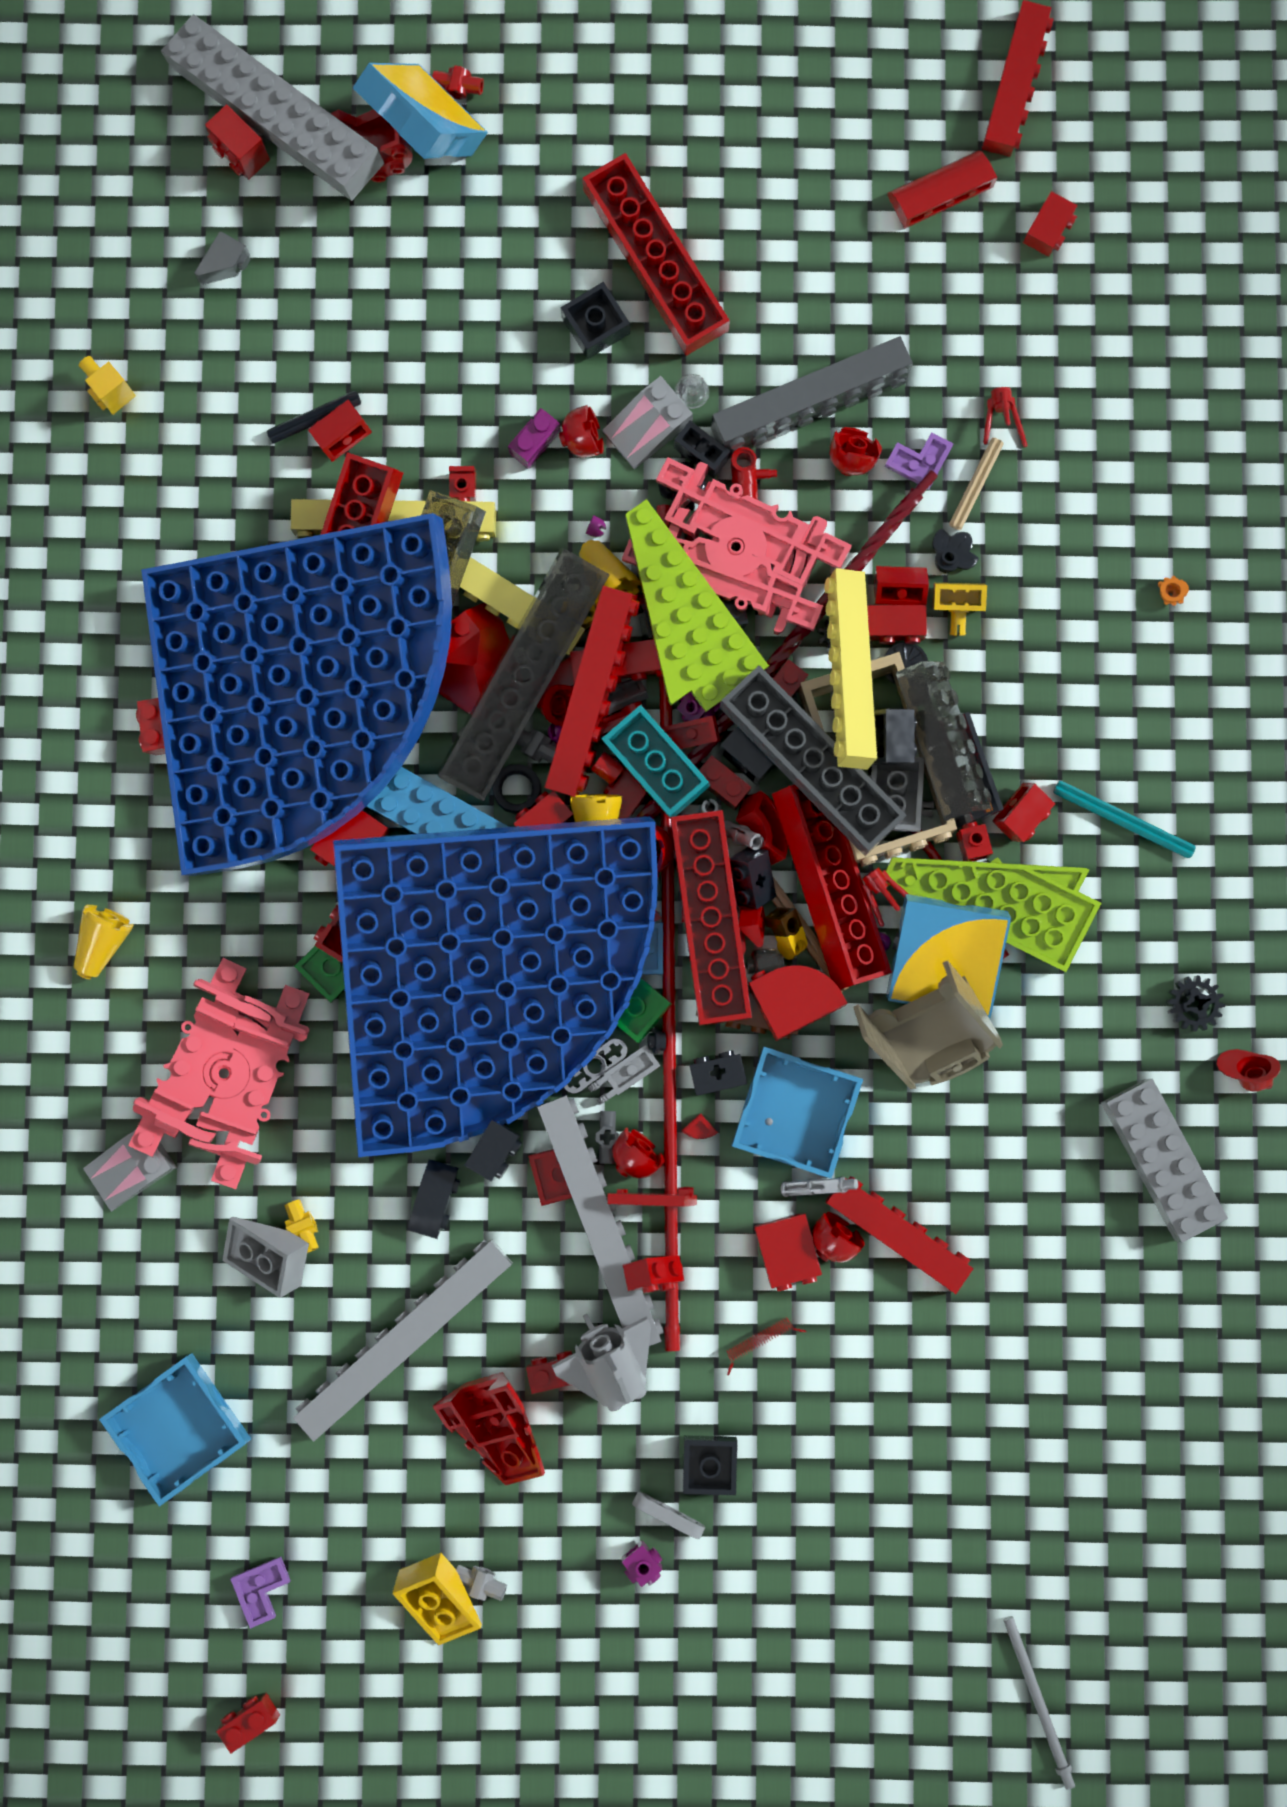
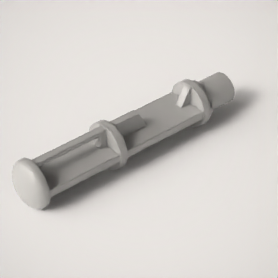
[780,1177,858,1197]

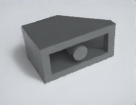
[194,231,250,285]

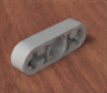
[564,1039,627,1093]
[632,1491,706,1540]

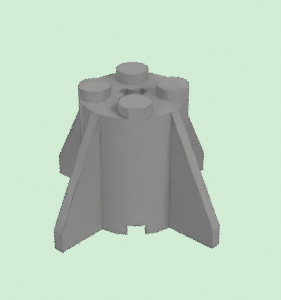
[551,1314,651,1412]

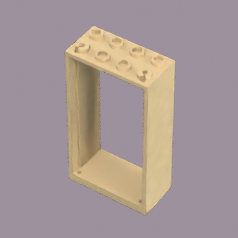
[798,652,957,867]

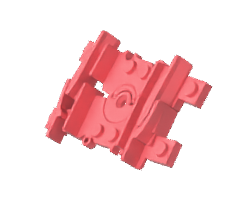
[622,457,852,635]
[128,958,310,1190]

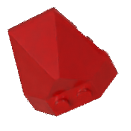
[438,602,529,727]
[432,1372,545,1485]

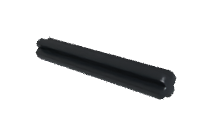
[267,391,361,443]

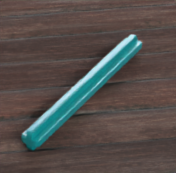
[1053,781,1196,858]

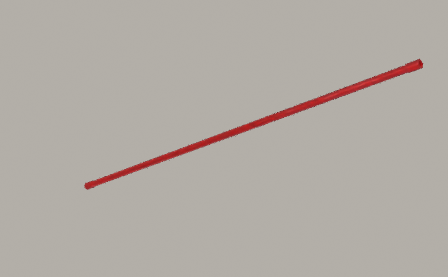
[657,505,680,1351]

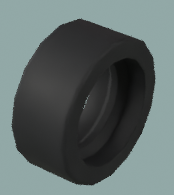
[492,764,542,814]

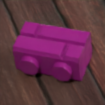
[508,408,561,469]

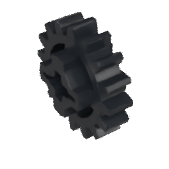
[1166,975,1225,1032]

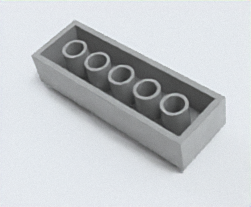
[1101,1078,1228,1243]

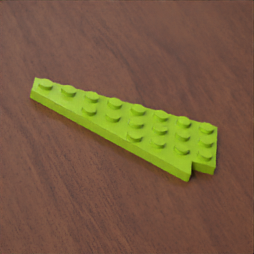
[625,499,769,712]
[885,857,1101,972]

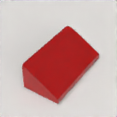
[739,906,765,947]

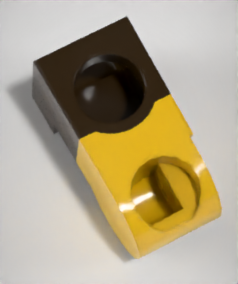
[763,907,808,960]

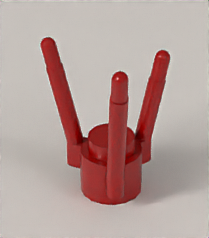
[983,387,1028,447]
[861,867,908,927]

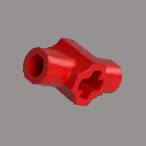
[432,65,484,100]

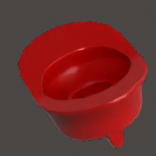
[537,684,573,726]
[1217,1049,1281,1092]

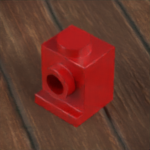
[449,466,476,502]

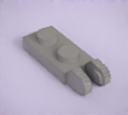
[588,1045,660,1105]

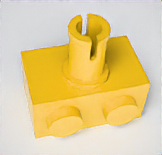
[78,356,136,415]
[933,582,987,636]

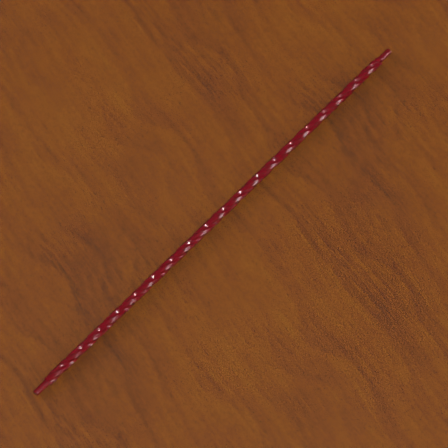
[635,470,938,819]

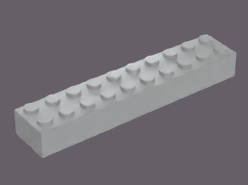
[161,14,384,201]

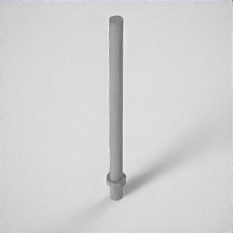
[1003,1616,1075,1790]

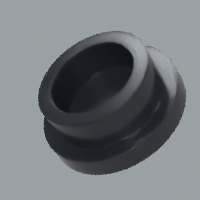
[647,1028,666,1054]

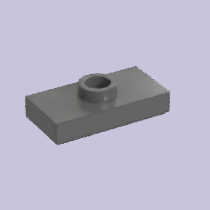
[607,679,649,715]

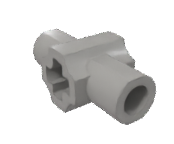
[456,1565,508,1601]

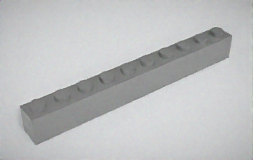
[537,1095,664,1346]
[293,1239,513,1442]

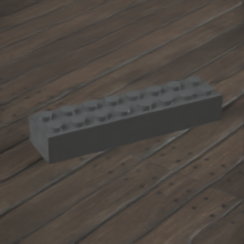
[711,336,913,456]
[720,665,907,856]

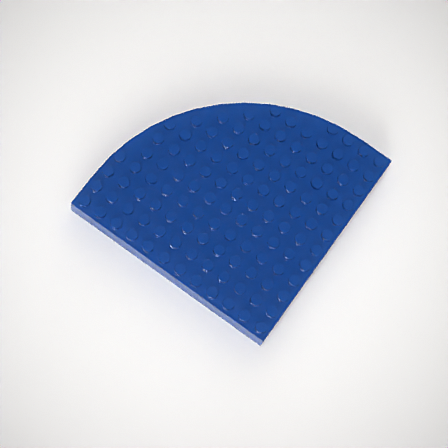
[141,513,452,876]
[333,816,657,1157]

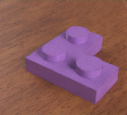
[885,432,953,490]
[230,1556,291,1628]

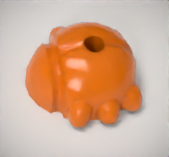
[1158,576,1189,606]

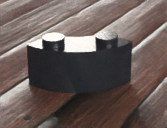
[408,1159,461,1239]

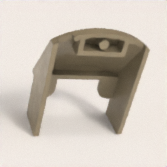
[853,960,1003,1089]

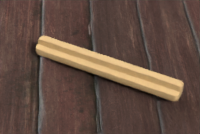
[949,438,1004,530]

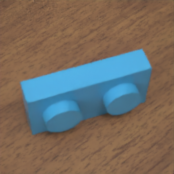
[642,923,663,975]

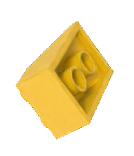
[392,1553,482,1646]

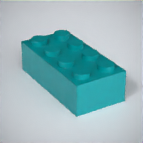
[602,705,710,819]

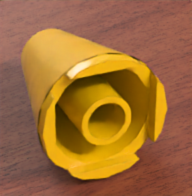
[579,540,641,607]
[570,794,622,822]
[74,905,134,979]

